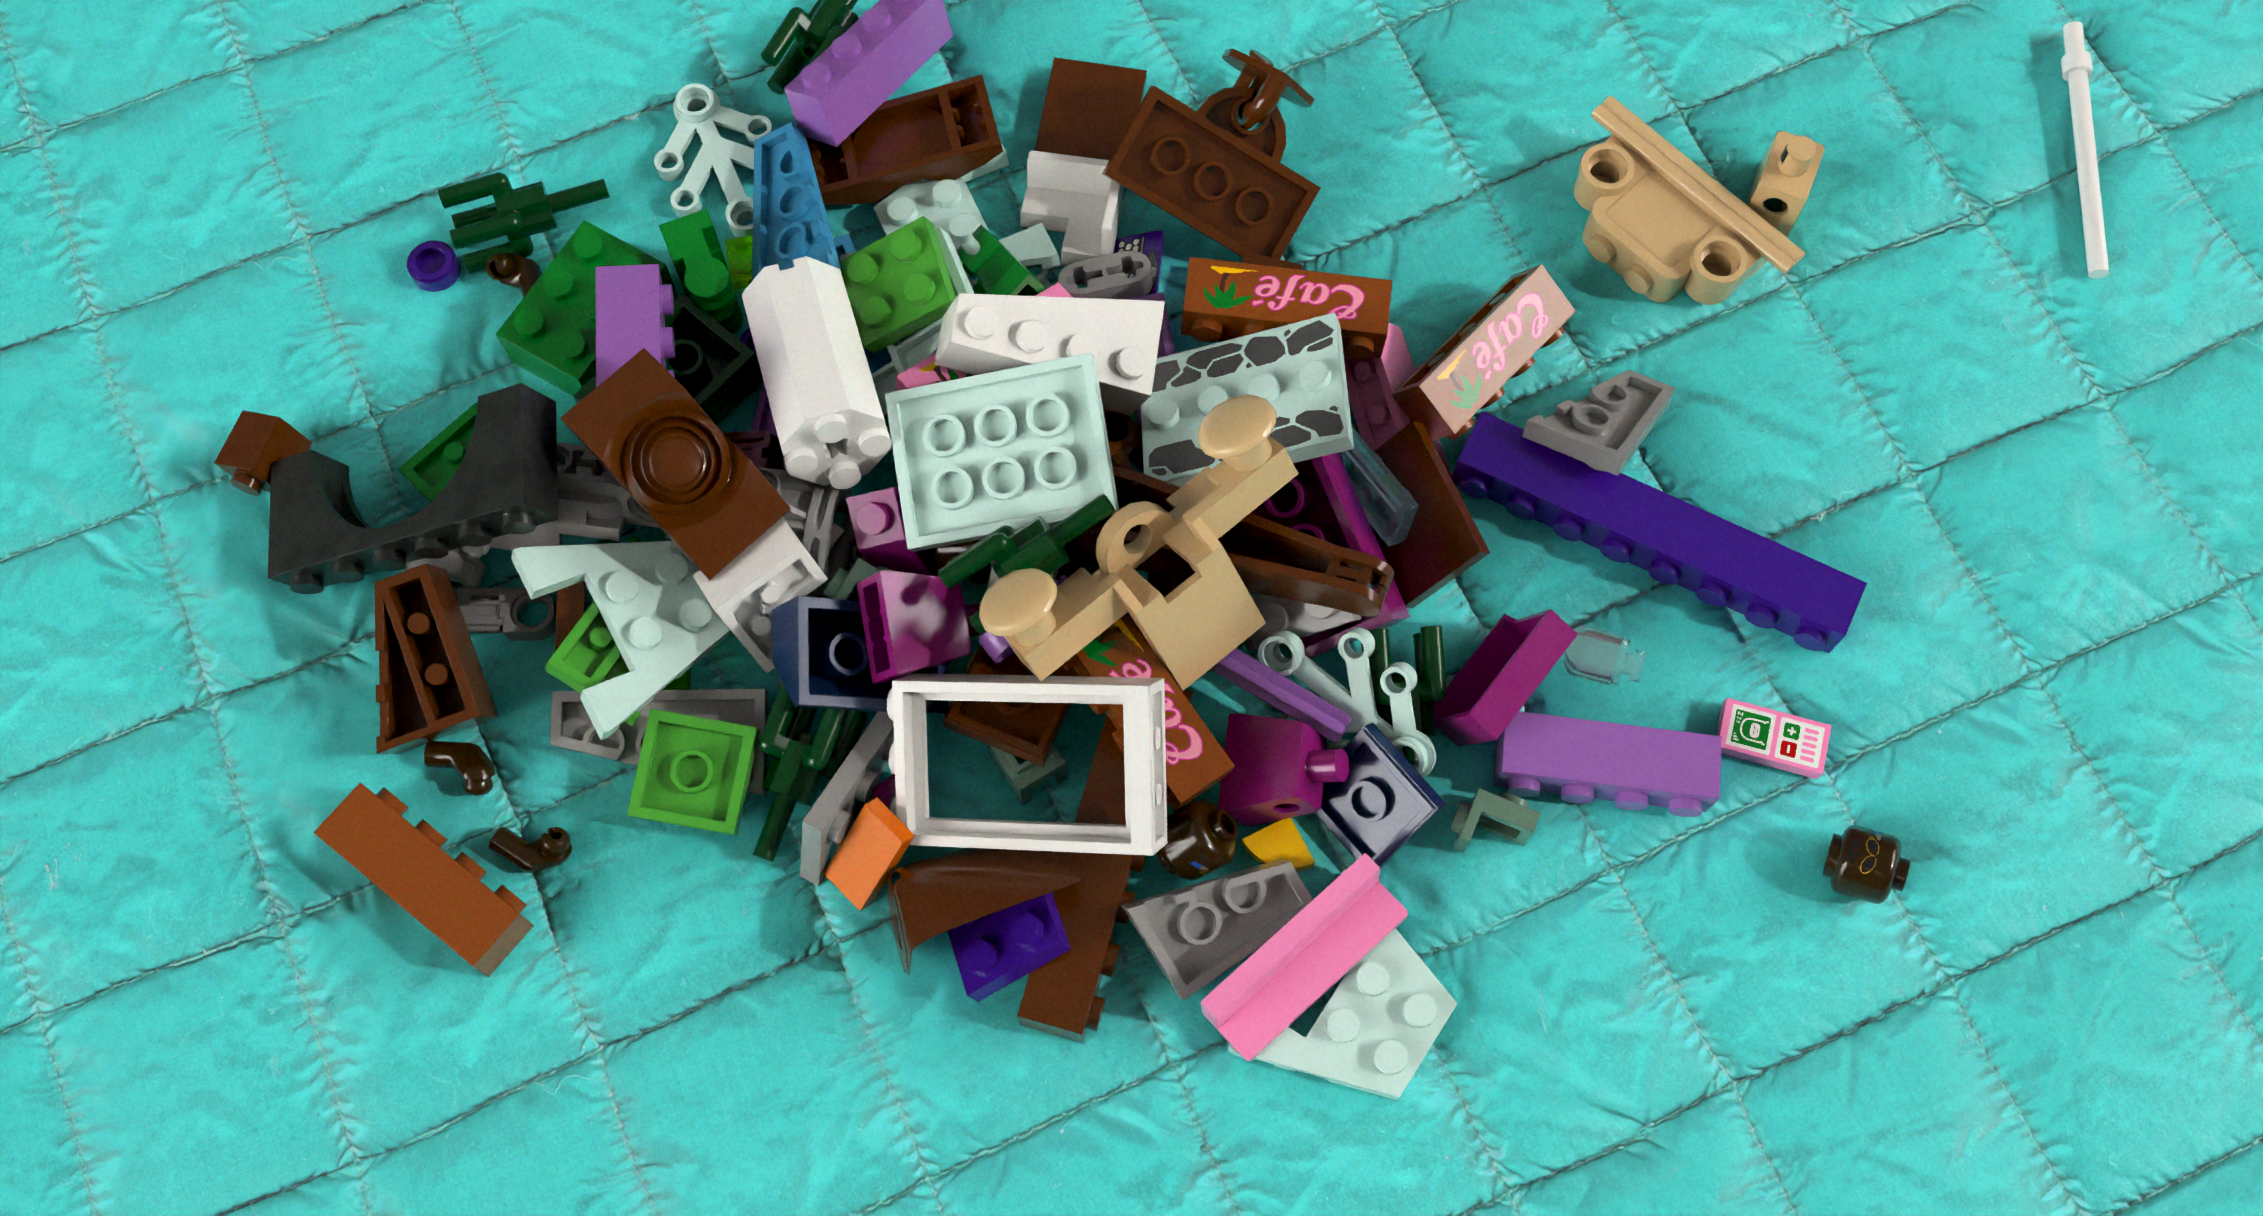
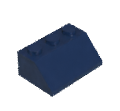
[772,596,949,715]

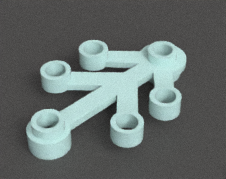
[654,83,774,241]
[1258,627,1436,778]

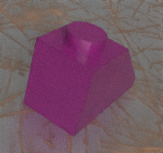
[846,486,939,576]

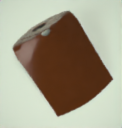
[886,821,1081,974]

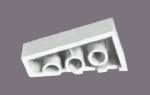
[934,293,1165,416]

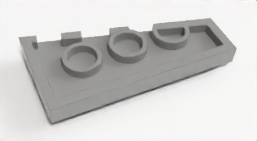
[550,689,769,797]

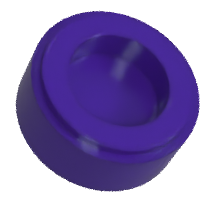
[407,240,461,292]

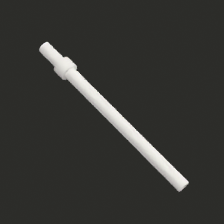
[2061,21,2109,279]

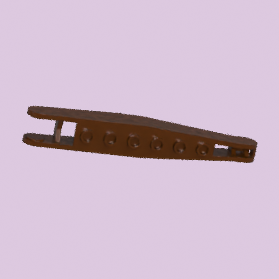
[896,465,1394,617]

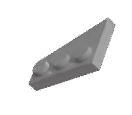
[1522,370,1675,476]
[800,711,894,886]
[1121,858,1313,1000]

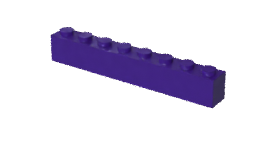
[1451,411,1867,653]

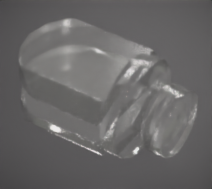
[1564,625,1647,686]

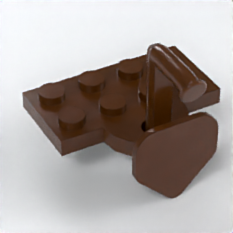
[1102,48,1321,259]

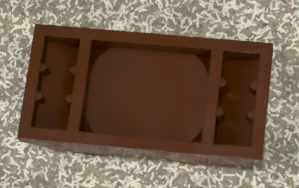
[806,74,1003,205]
[561,348,791,581]

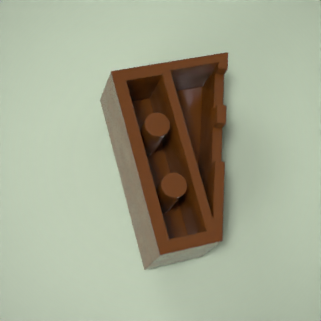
[375,564,498,754]

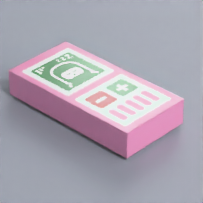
[1716,698,1832,779]

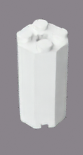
[741,256,892,489]

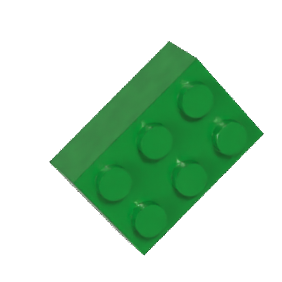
[496,220,678,396]

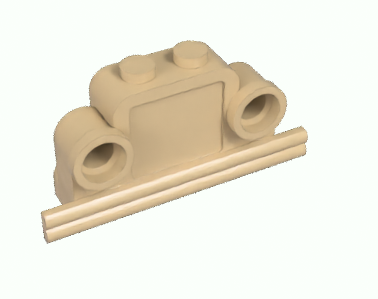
[1574,95,1806,305]

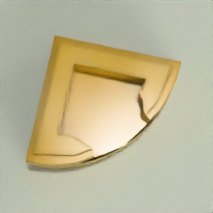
[1241,818,1315,872]

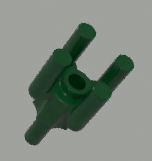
[761,0,859,94]
[438,172,610,274]
[938,493,1115,635]
[1361,626,1447,761]
[753,682,868,862]

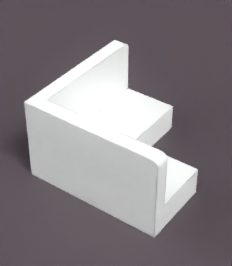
[1020,151,1124,267]
[692,517,828,674]

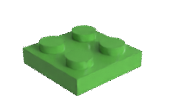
[839,216,956,354]
[627,709,760,836]

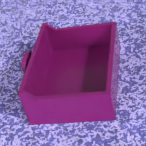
[1433,609,1578,747]

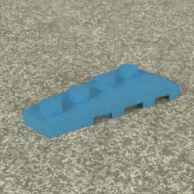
[752,122,842,281]

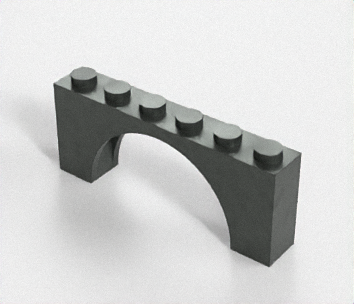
[268,383,558,594]

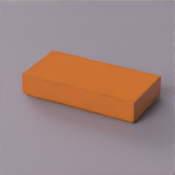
[823,797,915,911]

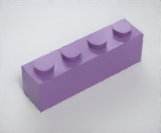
[784,0,953,147]
[595,264,675,471]
[1493,711,1722,817]

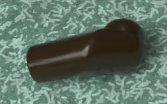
[486,252,542,298]
[424,741,495,796]
[489,827,572,873]

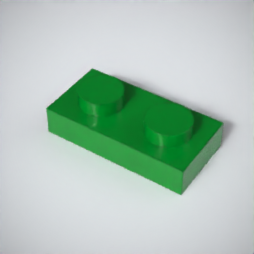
[398,402,477,503]

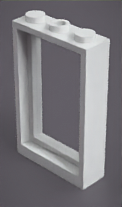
[887,673,1168,856]

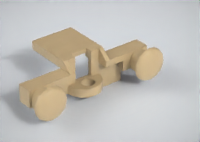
[979,395,1299,691]

